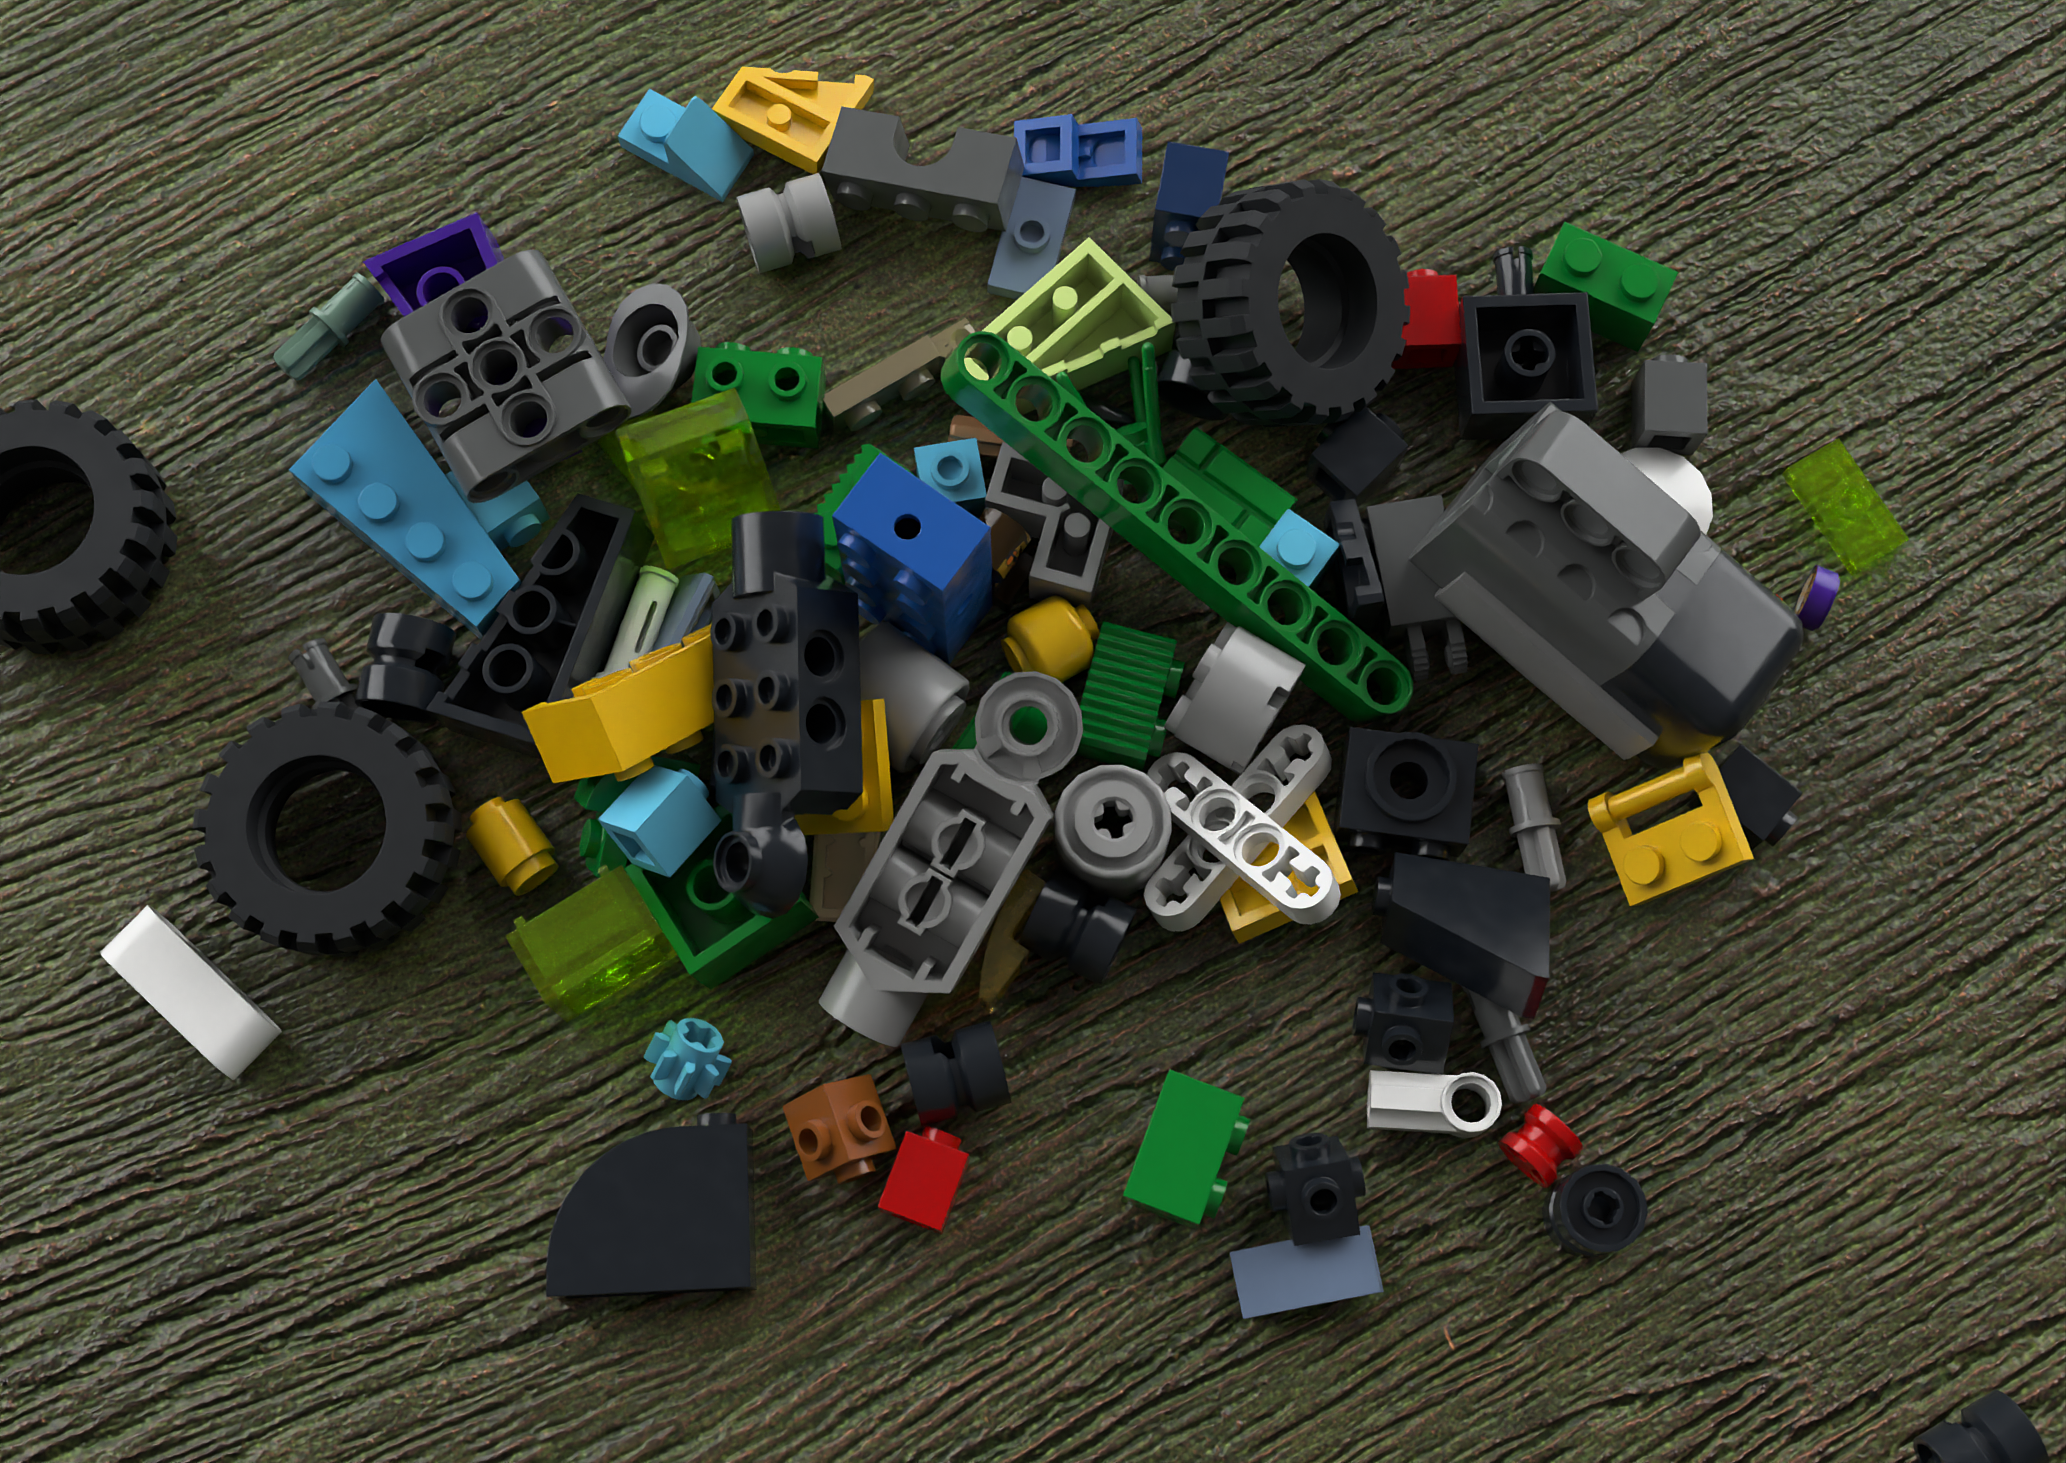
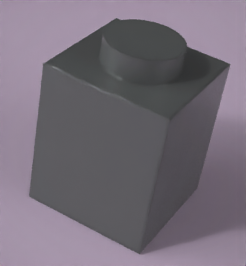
[1631,355,1708,455]

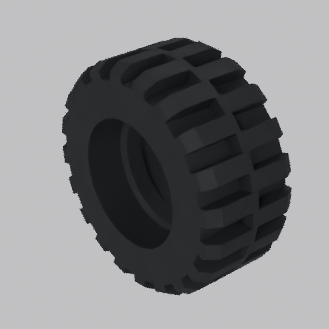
[1171,179,1410,427]
[0,399,178,654]
[193,701,462,957]

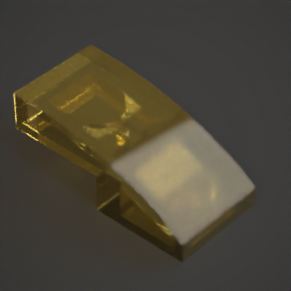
[979,869,1046,1013]

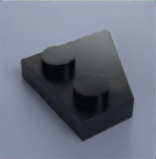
[1323,499,1384,636]

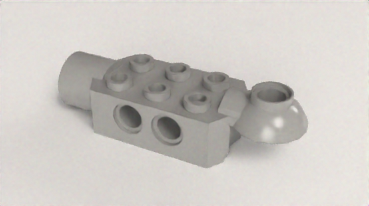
[819,671,1083,1047]

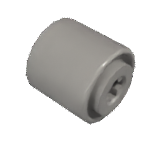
[859,622,969,774]
[1053,765,1172,898]

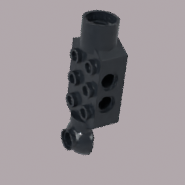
[710,511,863,919]

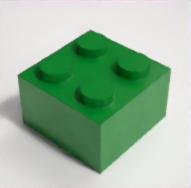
[625,805,819,990]

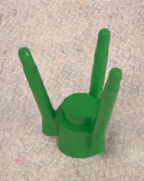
[1056,342,1167,484]

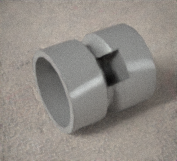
[736,173,842,274]

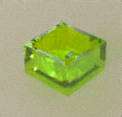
[615,388,781,570]
[505,864,677,1023]

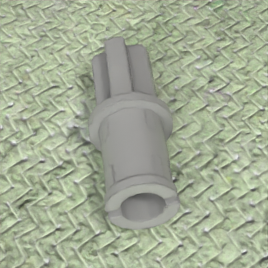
[1502,764,1566,893]

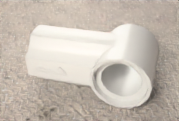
[1367,1070,1502,1138]

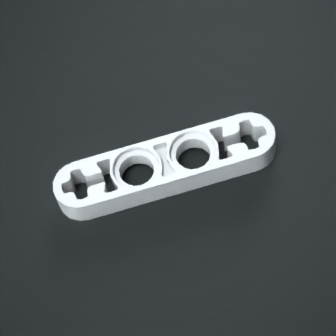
[1144,725,1332,931]
[1147,752,1341,924]

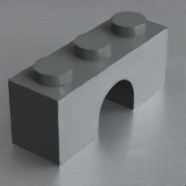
[822,106,1024,232]

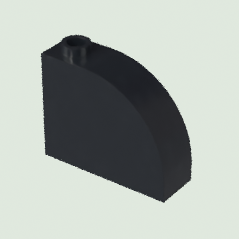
[546,1113,757,1300]

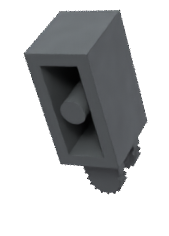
[1363,495,1468,681]

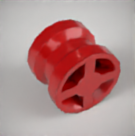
[1498,1104,1584,1188]

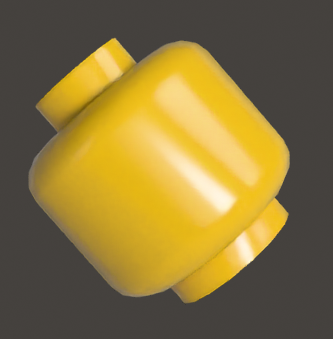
[1001,595,1100,683]

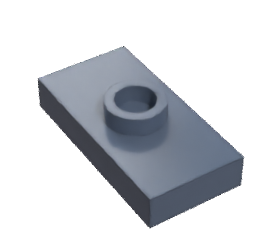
[987,177,1076,300]

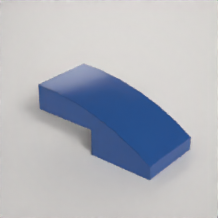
[1014,114,1142,187]

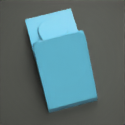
[618,89,754,202]

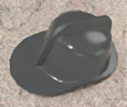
[603,283,701,420]

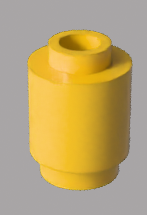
[466,797,559,896]

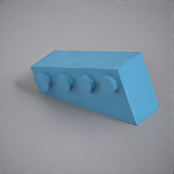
[289,379,521,640]

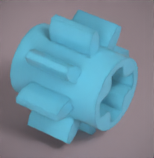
[644,1018,732,1100]

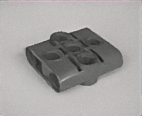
[381,250,631,503]

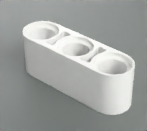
[100,905,282,1080]

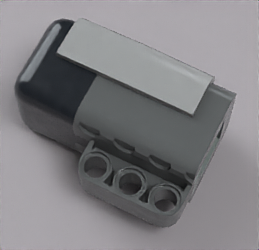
[1408,402,1804,769]

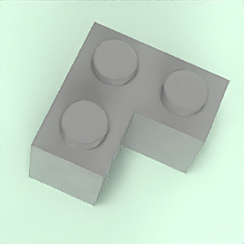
[985,442,1124,612]

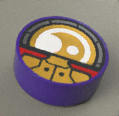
[1793,565,1840,631]

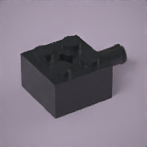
[1454,246,1598,440]

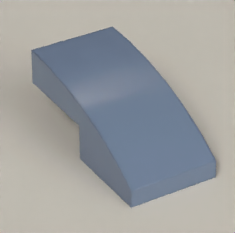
[1230,1225,1384,1319]

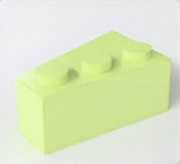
[964,237,1176,415]

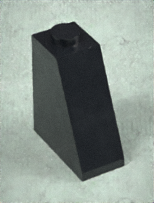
[1371,852,1550,1019]

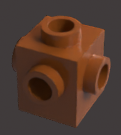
[782,1074,897,1185]

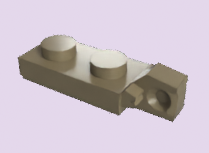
[822,318,975,434]

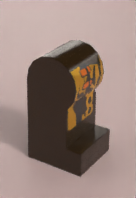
[979,507,1034,613]

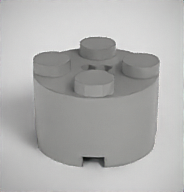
[1164,622,1306,775]

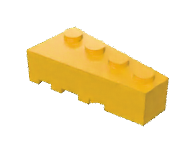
[522,623,714,783]

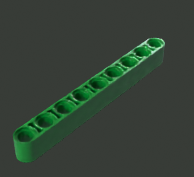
[941,331,1413,724]

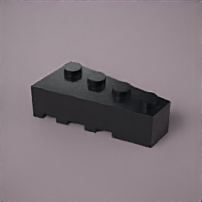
[426,493,655,760]

